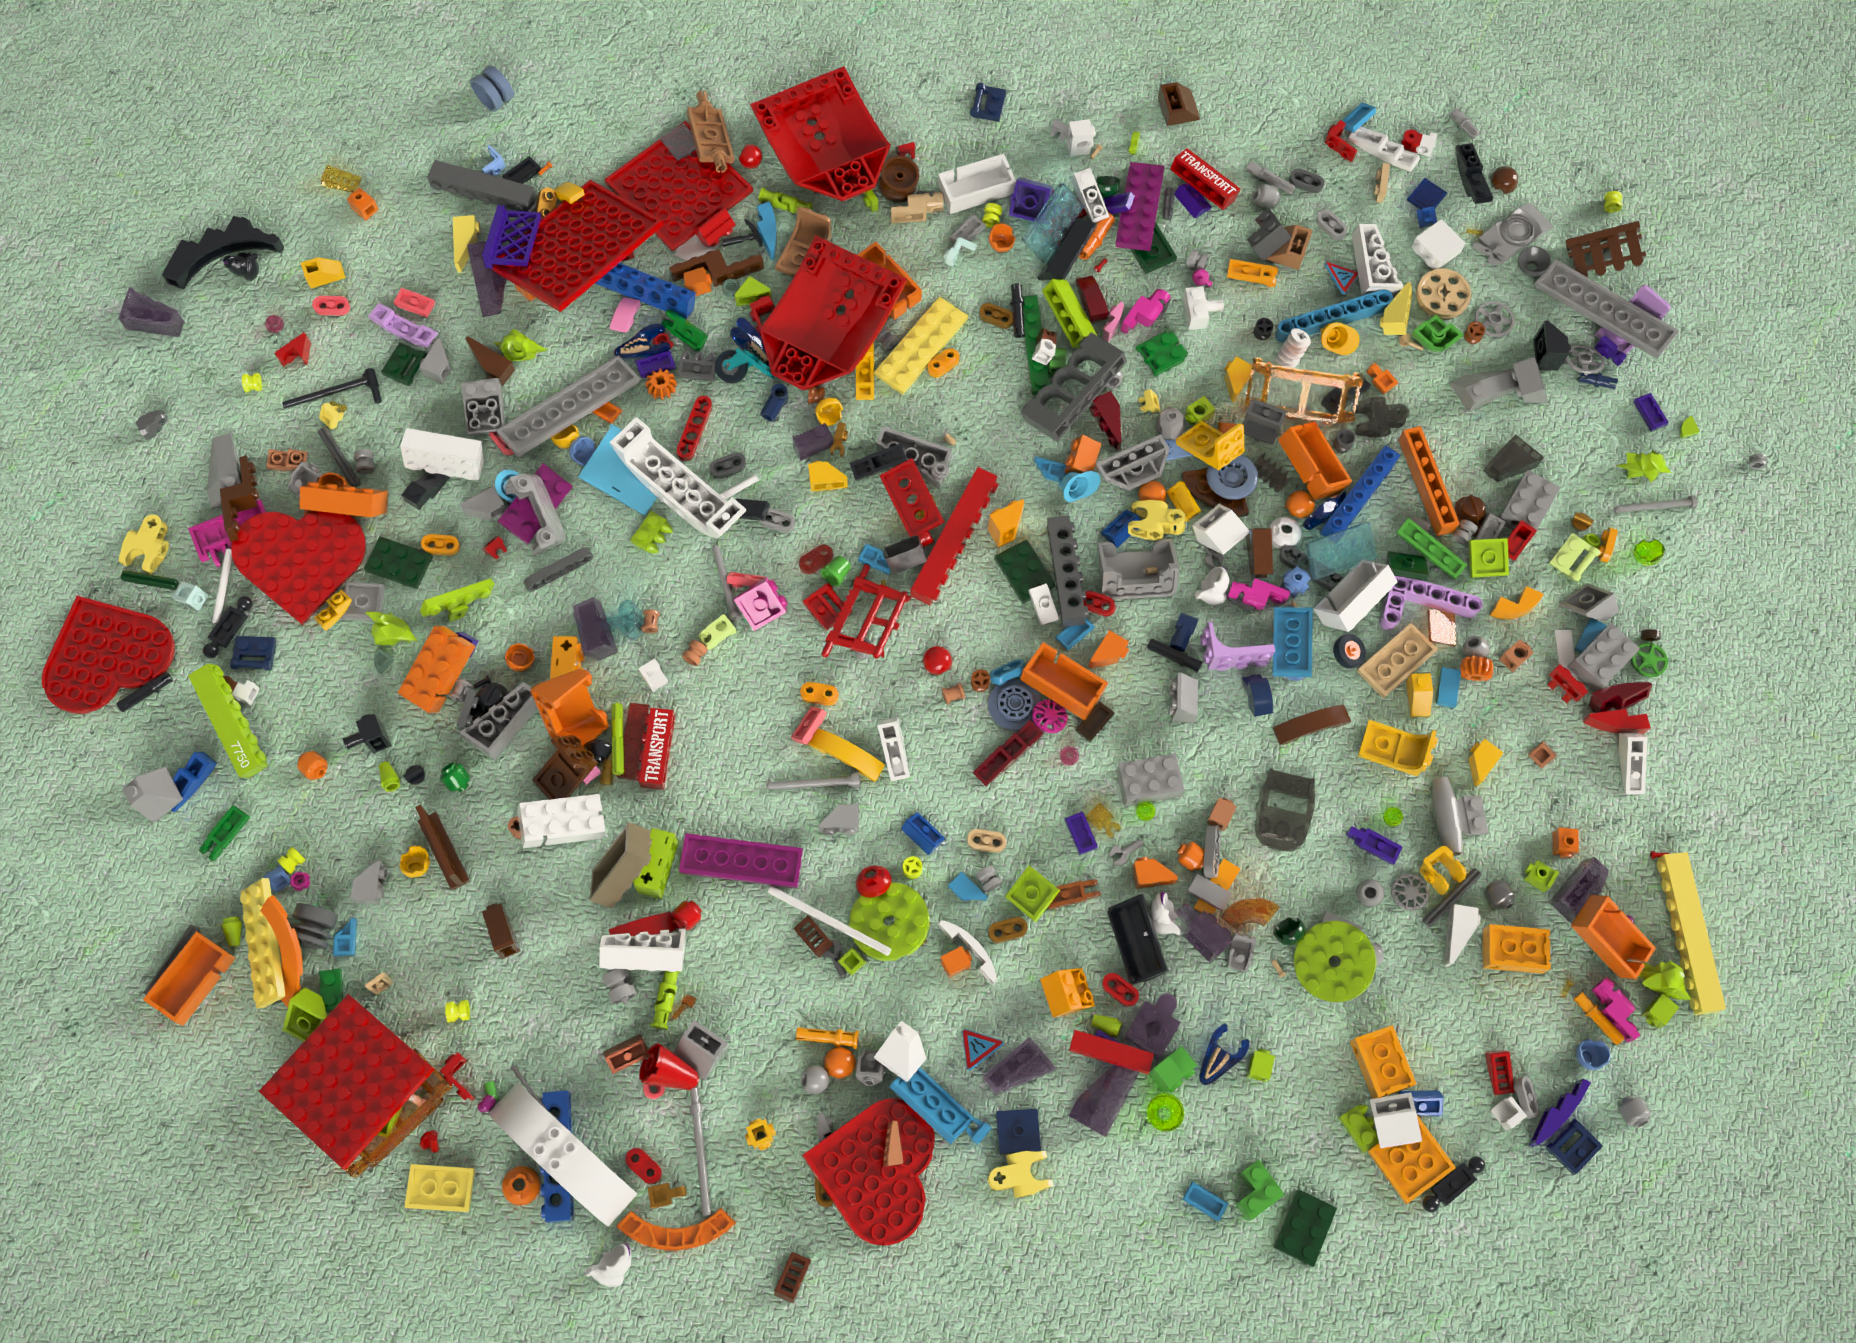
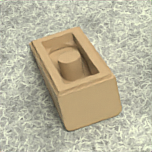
[364,971,393,995]

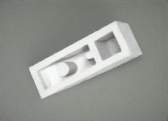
[878,717,910,781]
[1618,733,1647,794]
[1444,904,1480,967]

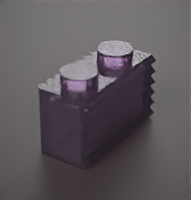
[793,423,833,461]

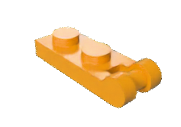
[1227,259,1278,287]

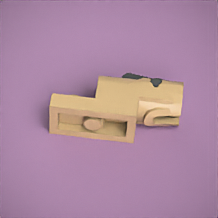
[891,191,943,223]

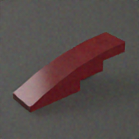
[973,720,1044,787]

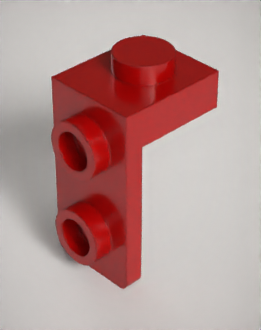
[1325,120,1357,162]
[749,295,775,337]
[440,1052,475,1101]

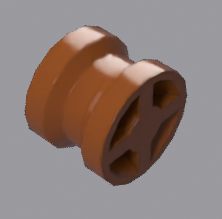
[1464,322,1485,344]
[808,387,825,404]
[971,669,990,692]

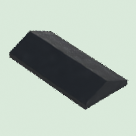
[1037,218,1097,280]

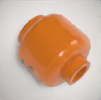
[297,751,328,780]
[1177,841,1205,871]

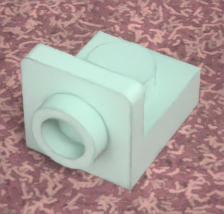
[172,581,208,611]

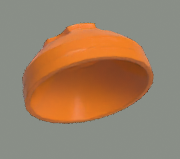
[502,1166,541,1206]

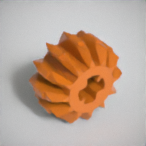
[645,369,677,401]
[1460,656,1493,682]

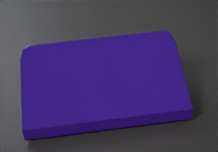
[1174,183,1212,218]

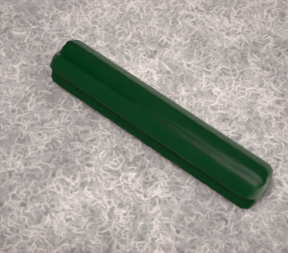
[121,570,179,590]

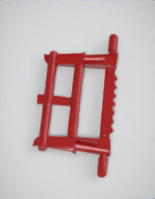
[821,564,911,659]

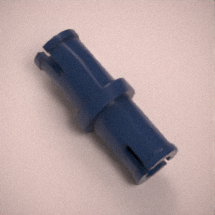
[1578,372,1618,390]

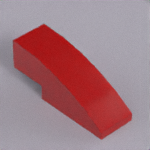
[1583,709,1651,734]
[608,912,677,936]

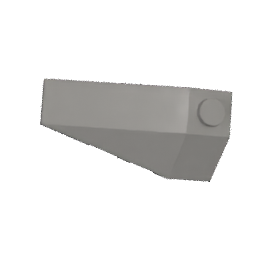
[1449,369,1519,413]
[207,433,242,509]

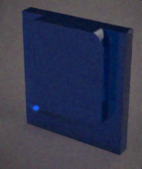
[1407,178,1447,209]

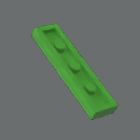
[1396,518,1467,580]

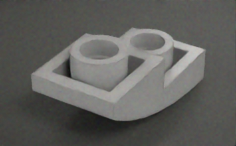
[818,1112,833,1142]

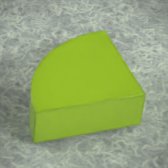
[1679,416,1700,439]

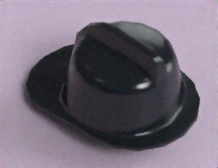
[470,683,508,721]

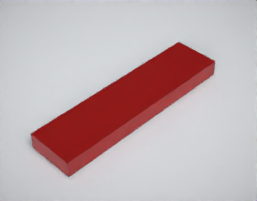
[1069,1030,1154,1075]

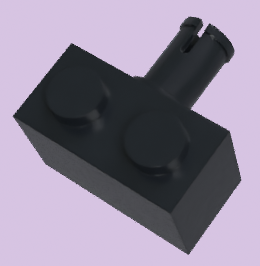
[342,714,392,754]

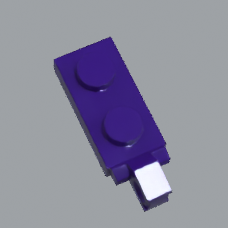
[1346,826,1403,865]

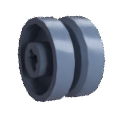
[470,65,515,112]

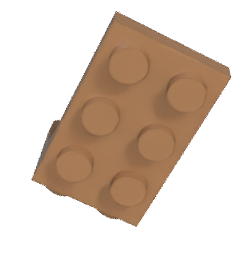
[775,207,831,277]

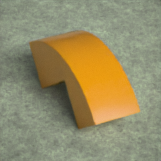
[1490,586,1544,620]

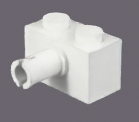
[1183,286,1224,330]

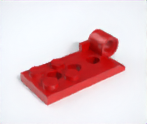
[879,458,944,547]

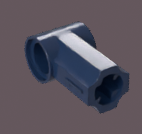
[760,383,789,422]
[1169,612,1199,652]

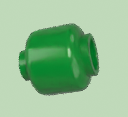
[440,762,470,792]

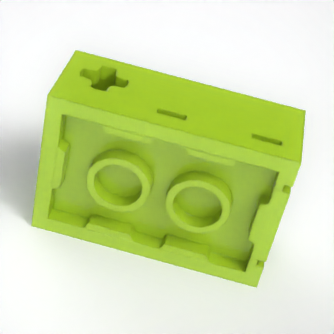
[632,828,679,900]

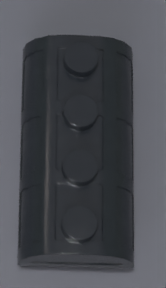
[1107,894,1169,984]

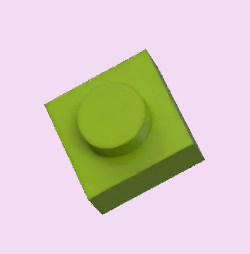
[862,190,878,213]

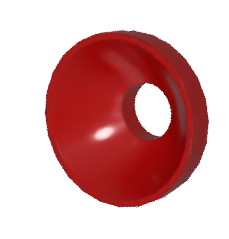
[855,865,892,898]

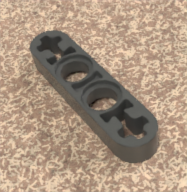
[1279,546,1344,592]
[523,547,593,592]

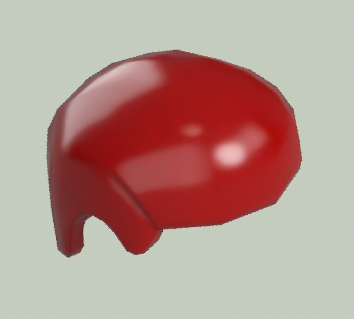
[922,646,953,675]

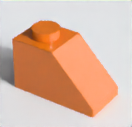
[1088,630,1129,669]
[1132,857,1178,889]

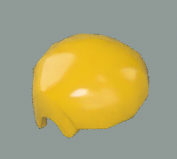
[815,397,843,426]
[550,424,579,449]
[399,846,431,878]

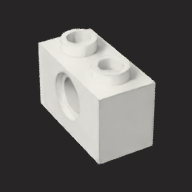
[1066,119,1095,157]

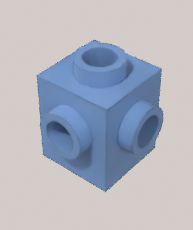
[1280,566,1311,599]

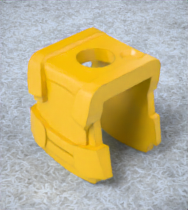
[1419,846,1466,895]

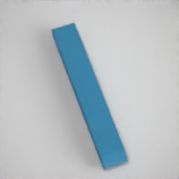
[1275,290,1393,343]

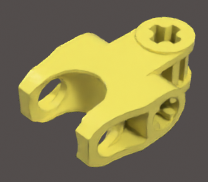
[1128,500,1185,540]
[119,515,169,574]
[988,1151,1053,1198]

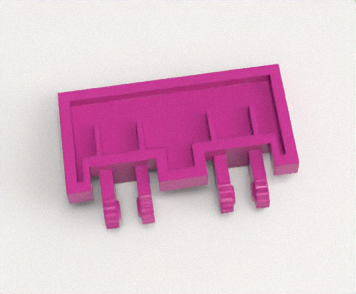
[188,499,266,567]

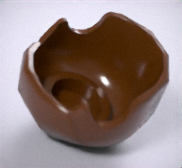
[1491,166,1518,194]

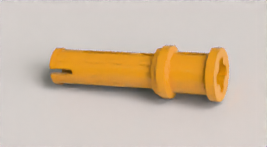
[796,1027,859,1049]

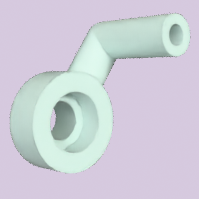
[944,237,977,267]

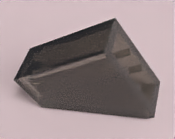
[1483,434,1544,482]

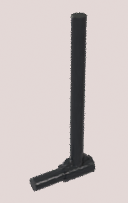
[282,368,382,409]

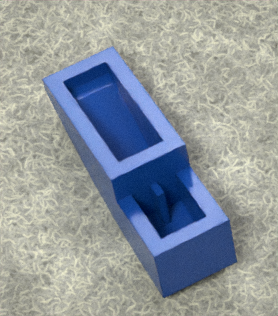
[171,751,217,812]

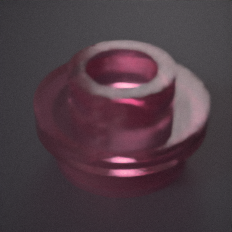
[265,315,284,333]
[1060,746,1079,766]

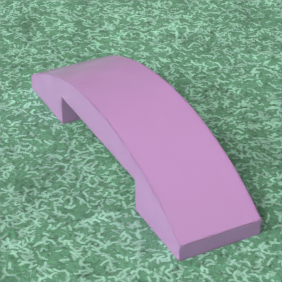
[368,303,438,347]

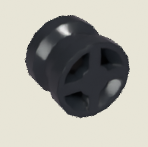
[1253,318,1274,340]

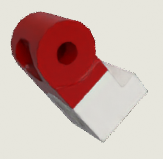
[1401,129,1437,157]

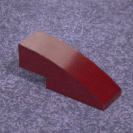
[1075,275,1109,323]
[1589,682,1652,713]

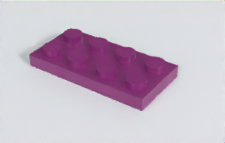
[497,463,573,545]

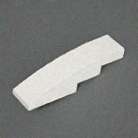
[1348,127,1419,172]

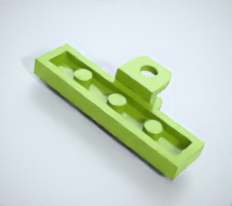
[420,578,494,622]

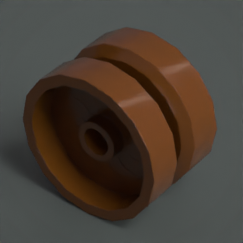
[879,156,920,202]

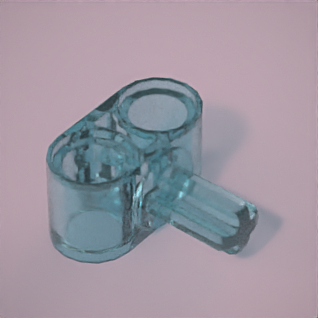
[603,600,642,640]

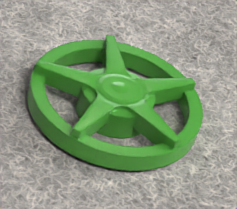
[1631,643,1668,678]

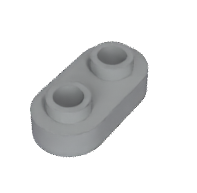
[1316,210,1347,240]
[759,508,795,533]
[1514,1076,1539,1119]

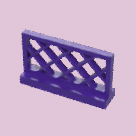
[482,205,542,269]

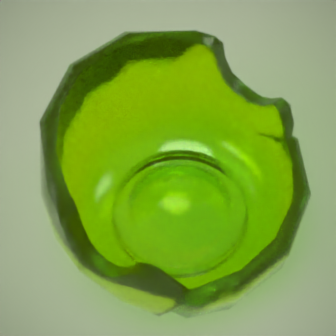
[1633,539,1665,566]

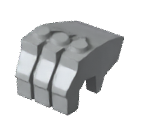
[1227,932,1256,972]

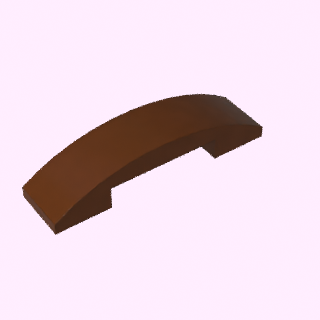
[1273,705,1351,746]

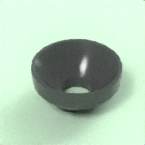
[1518,246,1552,276]

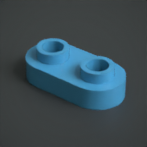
[989,659,1026,685]

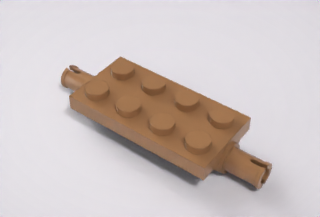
[686,91,735,173]

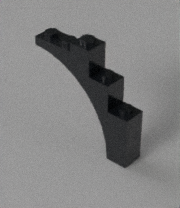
[162,216,284,289]

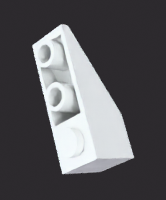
[1071,168,1109,223]

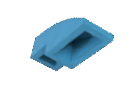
[757,201,777,260]

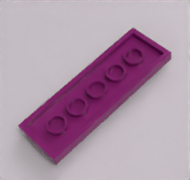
[1115,162,1165,251]
[679,833,803,889]

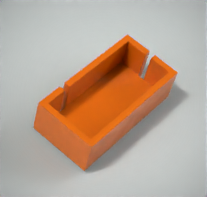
[857,241,922,320]
[1278,422,1352,500]
[398,626,476,713]
[1020,642,1108,721]
[1571,895,1656,979]
[143,931,236,1026]

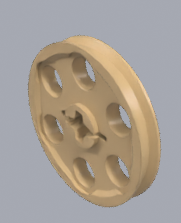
[1416,268,1471,319]

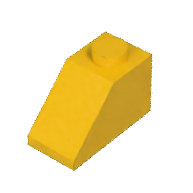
[1224,356,1255,402]
[808,461,848,492]
[1406,673,1433,717]
[1468,739,1504,787]

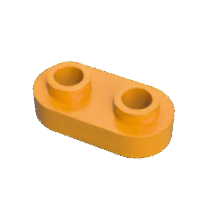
[927,348,959,378]
[1598,527,1618,563]
[421,534,460,556]
[800,682,838,706]

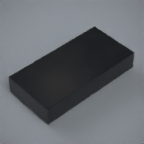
[502,156,541,184]
[736,499,770,521]

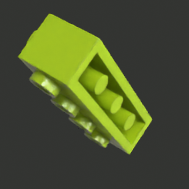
[1042,279,1097,348]

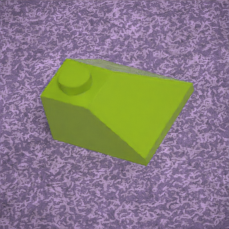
[282,987,327,1042]

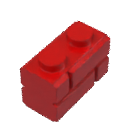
[692,207,736,247]

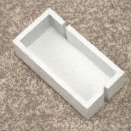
[938,154,1016,214]
[400,428,484,480]
[1314,559,1397,632]
[517,794,606,848]

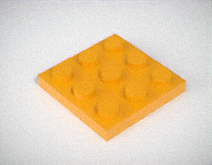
[1367,1115,1456,1204]

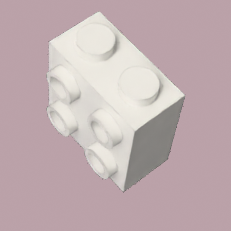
[1411,219,1466,270]

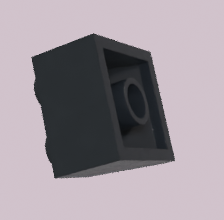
[1533,321,1571,371]

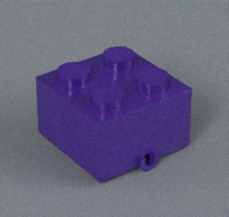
[1009,177,1053,224]

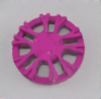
[1032,699,1068,733]

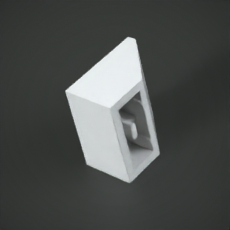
[1192,504,1250,554]
[1370,1092,1422,1148]

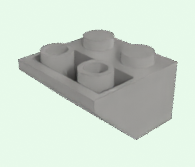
[1169,673,1198,723]
[674,1020,729,1081]

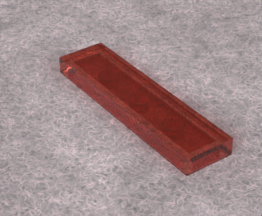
[616,702,650,780]

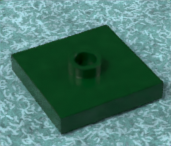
[1386,551,1429,581]

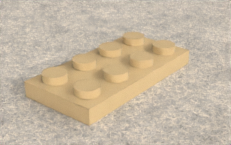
[1357,623,1438,699]

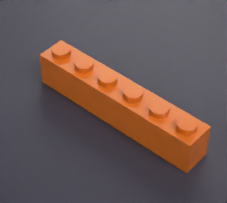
[1398,426,1460,537]

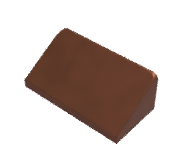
[603,1034,650,1074]

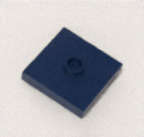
[996,1108,1041,1154]

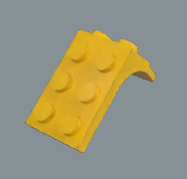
[1176,421,1245,470]
[1357,720,1438,776]

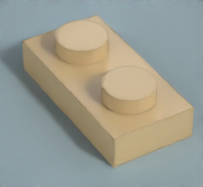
[1374,163,1390,203]

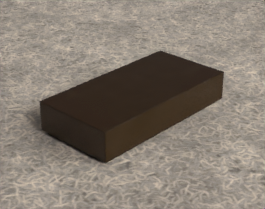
[1075,701,1115,743]

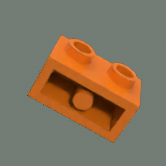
[1064,435,1101,473]

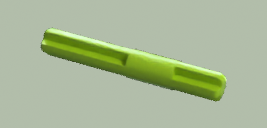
[611,703,624,776]

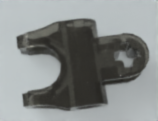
[1351,397,1409,438]

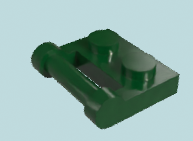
[381,342,427,386]

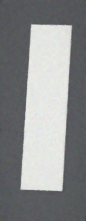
[1555,630,1578,697]

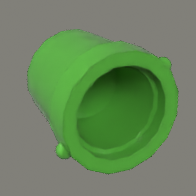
[820,556,851,587]

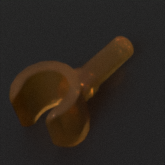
[672,995,696,1020]

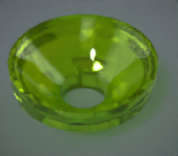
[1147,1093,1185,1132]

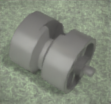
[602,968,637,1005]

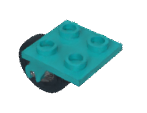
[715,348,775,383]

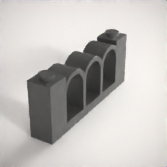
[1021,332,1127,442]

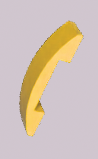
[856,343,874,400]
[808,728,885,782]

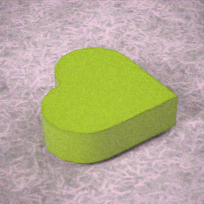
[1129,131,1141,155]

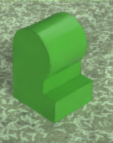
[1048,348,1067,375]

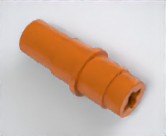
[1078,213,1115,260]

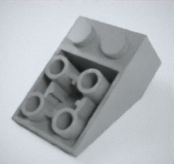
[461,378,505,435]

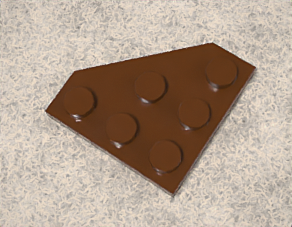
[1181,466,1249,517]

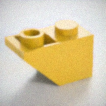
[301,257,346,289]

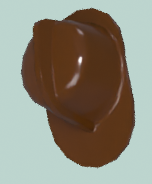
[1455,495,1487,537]

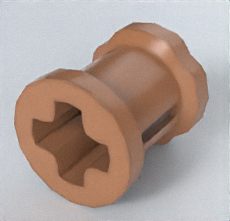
[641,609,660,633]
[941,683,965,705]
[508,817,521,839]

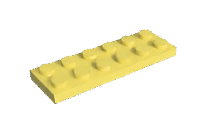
[874,296,968,395]
[240,878,285,1009]

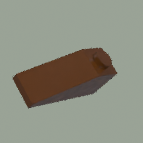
[465,336,515,386]

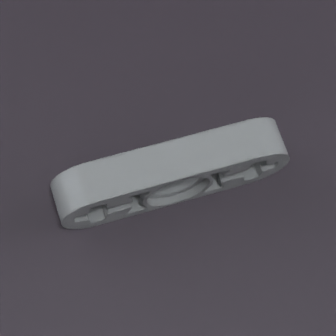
[1203,825,1221,878]

